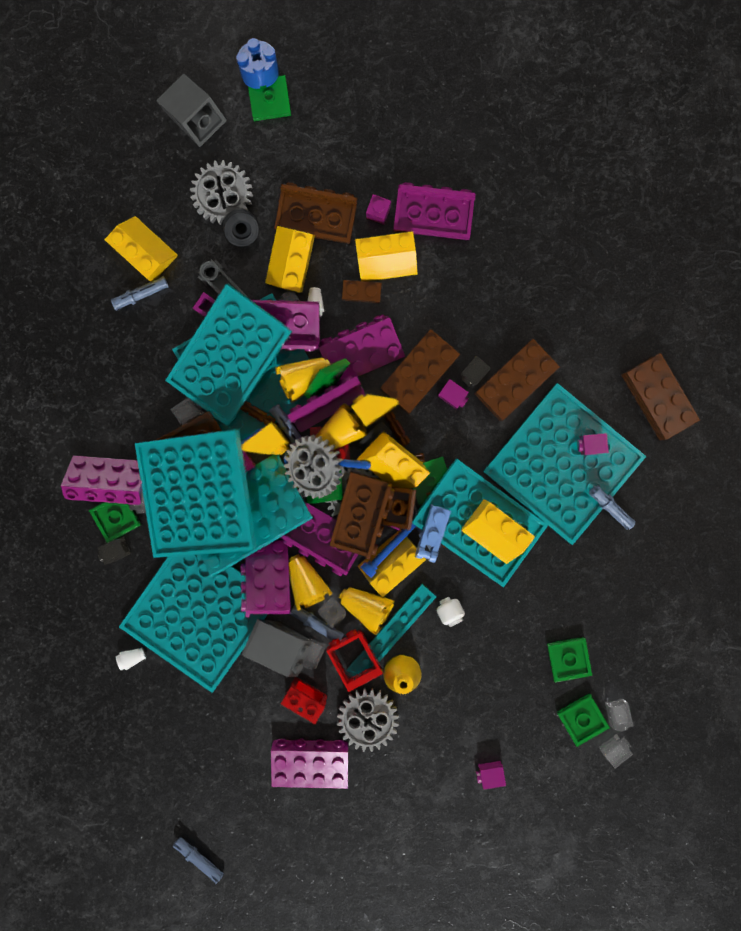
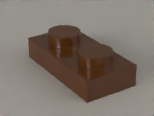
[342,280,382,303]

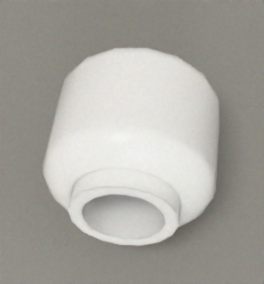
[436,597,465,627]

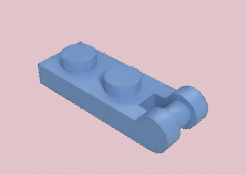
[415,505,451,563]

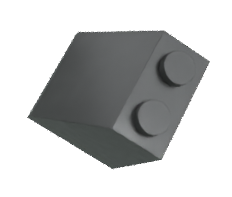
[156,74,227,147]
[242,619,313,677]

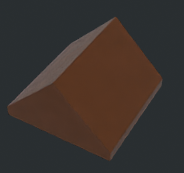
[381,487,416,530]

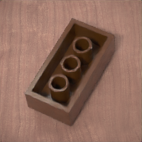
[380,329,460,414]
[474,339,560,421]
[622,353,700,440]

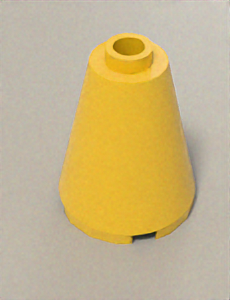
[275,357,331,403]
[315,403,367,450]
[288,554,332,610]
[339,587,395,635]
[383,655,421,694]

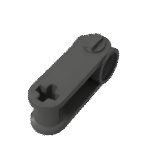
[198,260,251,300]

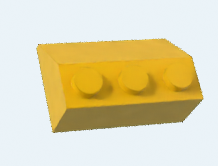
[104,216,178,282]
[265,226,315,293]
[355,231,418,282]
[352,394,398,428]
[241,423,291,455]
[357,431,430,489]
[461,499,535,564]
[358,529,426,598]

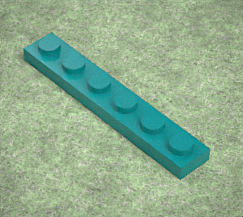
[346,584,436,676]

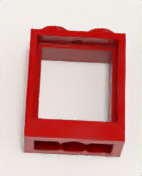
[326,629,383,692]
[281,677,328,724]

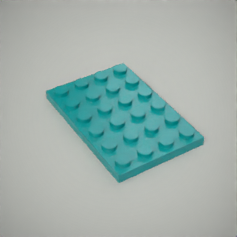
[165,284,292,426]
[200,454,313,577]
[412,459,548,588]

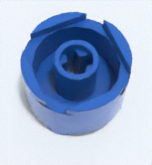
[236,38,279,89]

